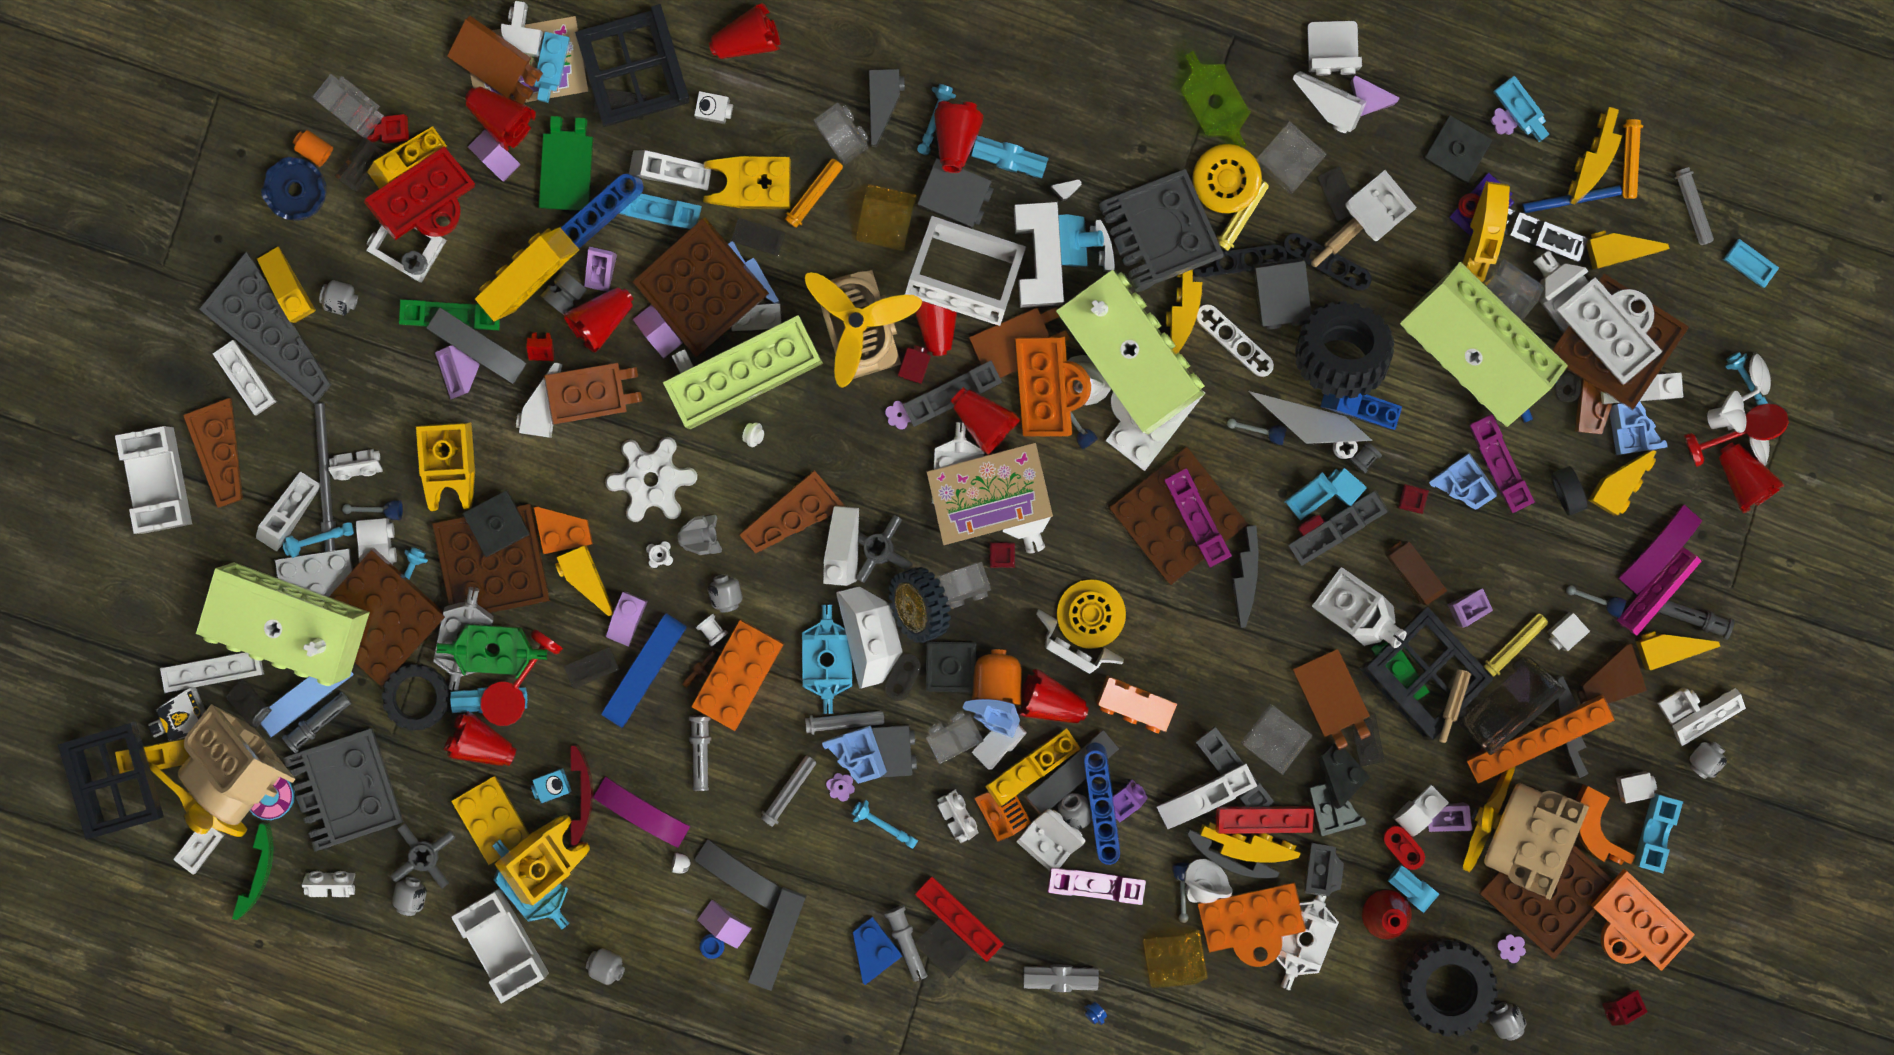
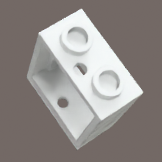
[367,222,447,283]

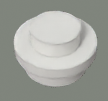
[743,423,764,447]

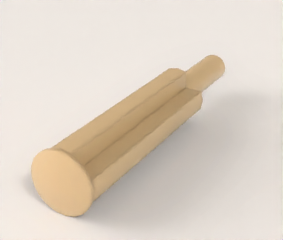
[1311,217,1363,267]
[1439,670,1471,743]

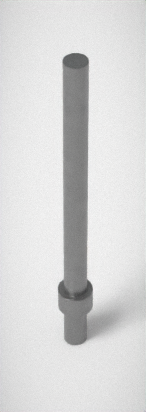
[315,403,336,552]

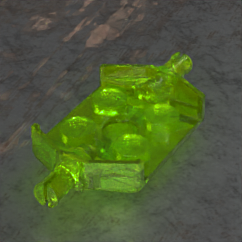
[1181,51,1251,148]

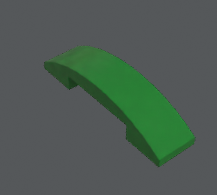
[399,299,500,330]
[232,822,274,920]

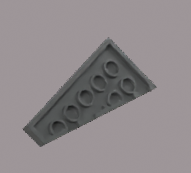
[199,252,332,404]

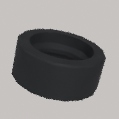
[1551,466,1588,516]

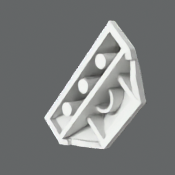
[836,587,902,689]

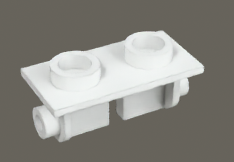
[328,449,383,480]
[937,789,979,843]
[302,871,356,897]

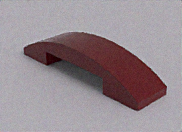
[571,744,593,845]

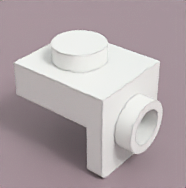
[1658,687,1700,724]

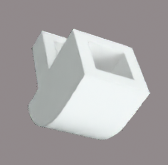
[501,1,544,58]
[1392,785,1449,836]

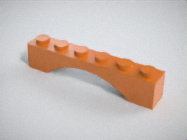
[1467,694,1615,783]

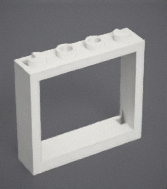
[905,216,1026,326]

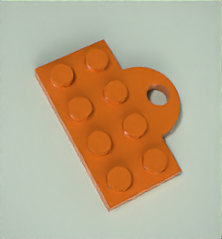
[1015,336,1091,436]
[1590,869,1695,971]
[1198,882,1306,967]

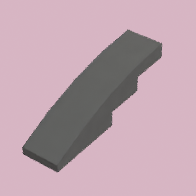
[1504,208,1588,262]
[427,308,527,384]
[1289,490,1389,566]
[1232,525,1259,628]
[1554,675,1588,778]
[1025,730,1119,815]
[748,887,806,991]

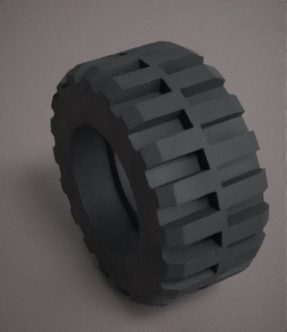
[1295,301,1394,398]
[1399,938,1498,1037]

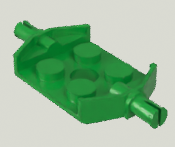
[436,624,548,678]

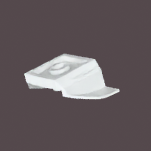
[1036,609,1124,674]

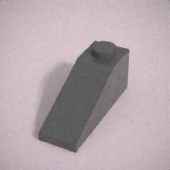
[869,69,905,147]

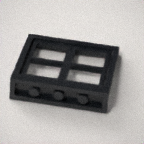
[575,4,689,127]
[1359,607,1494,740]
[58,722,164,840]

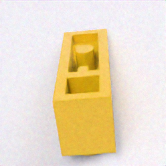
[1586,231,1670,270]
[257,247,316,323]
[555,546,614,616]
[1636,631,1720,670]

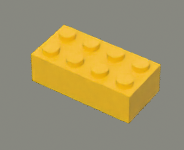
[475,227,579,321]

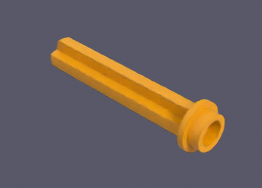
[1622,119,1643,199]
[785,159,843,228]

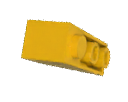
[367,126,447,189]
[1588,450,1656,516]

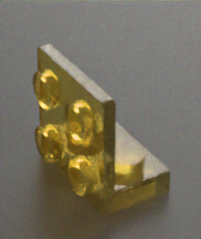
[856,184,916,251]
[1143,930,1208,988]

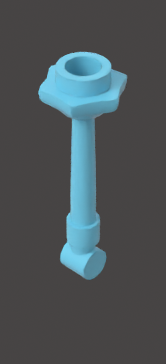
[917,84,956,155]
[1725,352,1768,405]
[283,523,354,558]
[404,547,428,580]
[851,800,918,849]

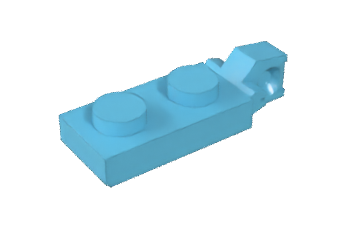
[534,32,570,103]
[1493,76,1549,142]

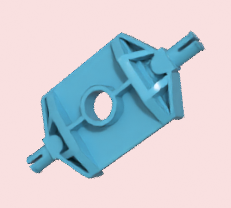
[802,605,852,714]
[492,839,569,930]

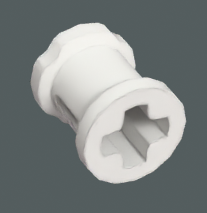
[1333,441,1358,459]
[696,614,728,647]

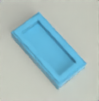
[1723,239,1779,288]
[1285,472,1338,521]

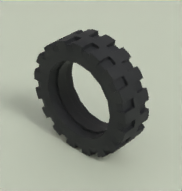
[382,664,450,730]

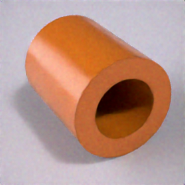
[293,130,333,167]

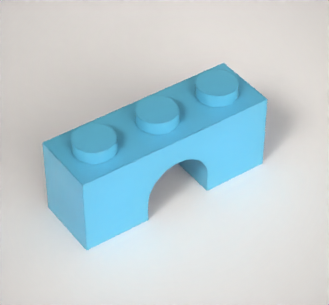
[1633,793,1683,873]

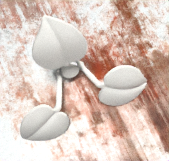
[1707,352,1771,466]

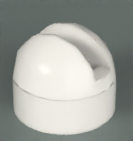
[671,853,691,874]

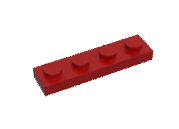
[1215,806,1314,834]
[915,876,1004,962]

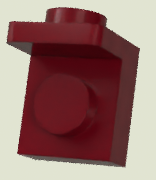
[1603,990,1648,1026]

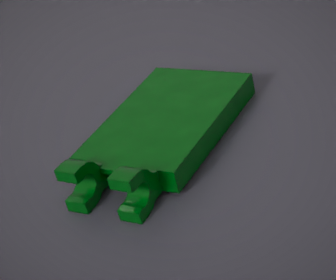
[539,116,594,211]

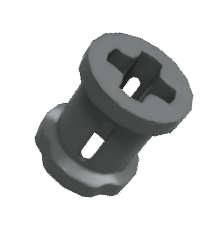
[402,251,428,275]
[1349,441,1382,474]

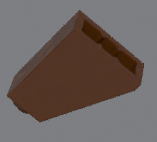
[1386,541,1447,605]
[1577,643,1647,704]

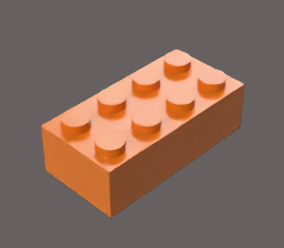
[692,619,785,731]

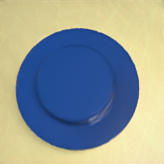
[700,934,725,959]
[1085,1002,1107,1025]

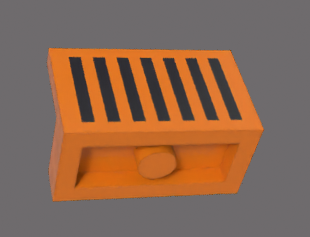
[975,791,1031,841]

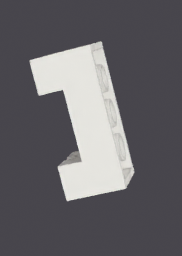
[1014,202,1064,308]
[115,426,192,534]
[451,888,549,1003]

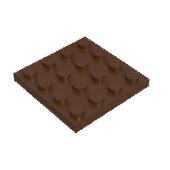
[633,217,769,357]
[1552,274,1689,411]
[1109,447,1248,585]
[433,504,550,613]
[329,548,445,687]
[1479,845,1613,959]

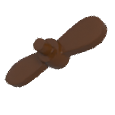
[683,650,717,688]

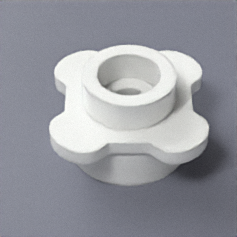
[646,542,673,568]

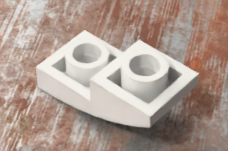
[1090,220,1114,272]
[972,724,1027,769]

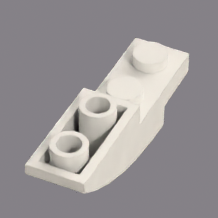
[1157,763,1257,829]

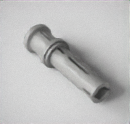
[689,715,711,791]
[884,906,928,982]

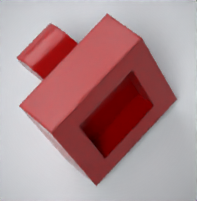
[527,332,554,361]

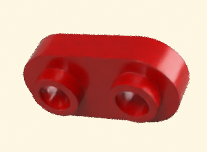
[1383,825,1425,870]

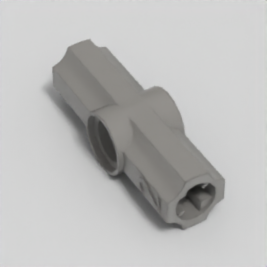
[1024,964,1099,992]

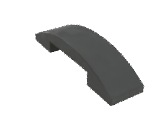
[903,361,1003,427]
[1195,726,1274,807]
[1186,828,1280,878]
[694,839,783,912]

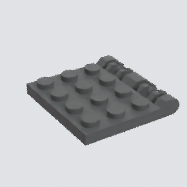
[1099,169,1223,292]
[283,728,404,852]

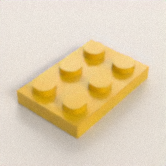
[451,776,530,865]

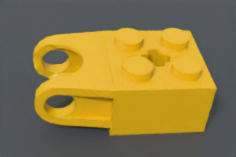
[703,156,791,209]
[416,422,475,511]
[495,815,590,905]

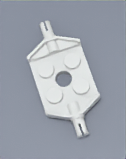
[932,422,984,504]
[1276,895,1339,990]

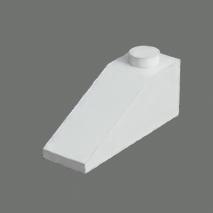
[1293,71,1367,133]
[629,150,711,190]
[516,363,562,438]
[1601,373,1683,404]
[256,472,320,551]
[823,506,859,586]

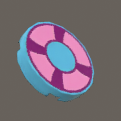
[250,777,295,820]

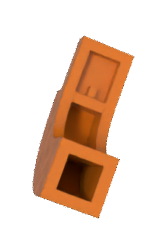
[1576,784,1635,865]

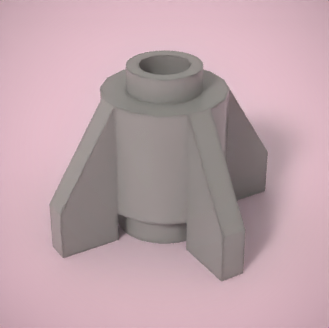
[678,515,722,555]

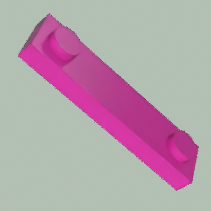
[1617,547,1702,636]

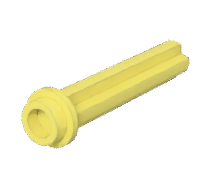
[1217,180,1269,251]
[1483,613,1548,677]

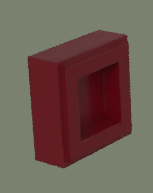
[1398,484,1429,514]
[1296,515,1324,536]
[990,543,1015,568]

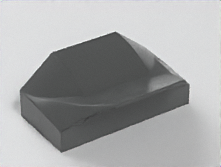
[1304,843,1344,897]

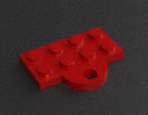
[364,146,475,240]

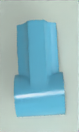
[1387,865,1439,913]

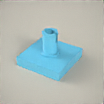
[1058,214,1104,267]

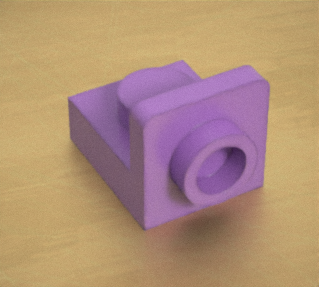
[1104,780,1147,822]

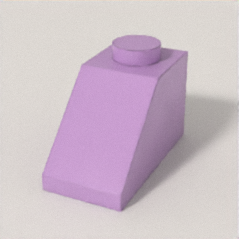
[606,592,648,647]

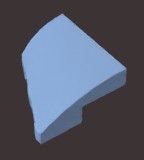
[1610,401,1668,455]
[1429,453,1497,510]
[963,699,1020,738]
[822,726,887,784]

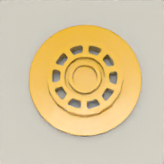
[1193,144,1262,213]
[1057,580,1126,649]

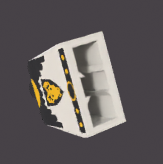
[149,687,206,741]

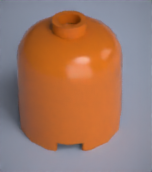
[972,649,1022,706]

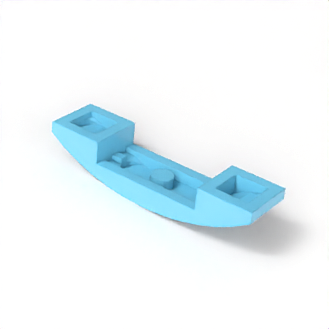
[607,185,702,230]

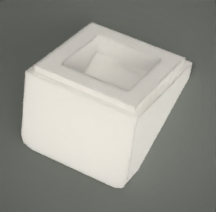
[1051,180,1082,201]

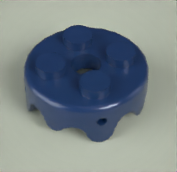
[261,157,327,221]

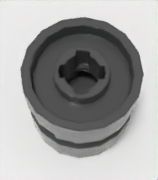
[540,269,588,315]

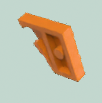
[534,507,593,554]

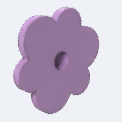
[1491,108,1518,135]
[885,401,911,429]
[826,773,855,801]
[1497,934,1526,963]

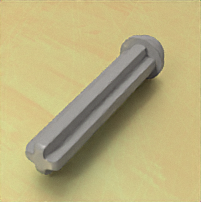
[1674,167,1714,245]
[805,711,884,735]
[761,756,816,827]

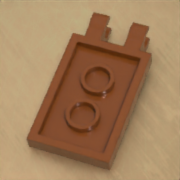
[447,16,543,104]
[969,308,1070,378]
[544,363,642,424]
[1293,649,1370,750]

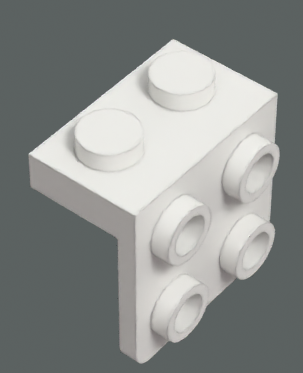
[1308,21,1362,76]
[1345,170,1417,241]
[1016,809,1085,871]

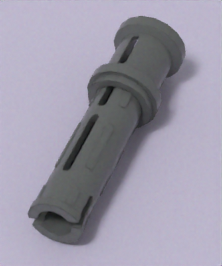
[1657,600,1735,640]
[282,691,352,753]

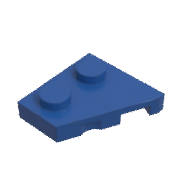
[853,916,903,985]

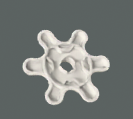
[605,437,697,522]

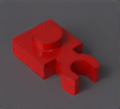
[365,114,409,144]

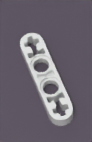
[1196,305,1274,377]

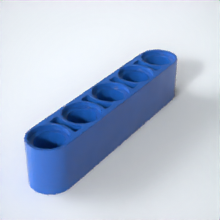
[561,174,644,248]
[601,613,687,728]
[1084,742,1120,865]

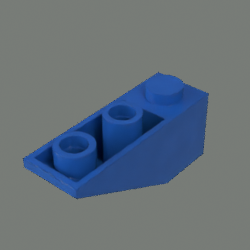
[1320,393,1402,430]

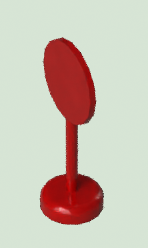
[1684,404,1789,467]
[481,629,563,726]

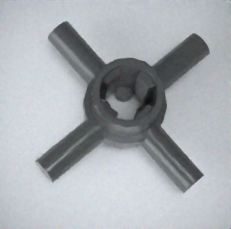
[856,515,913,583]
[390,824,456,889]

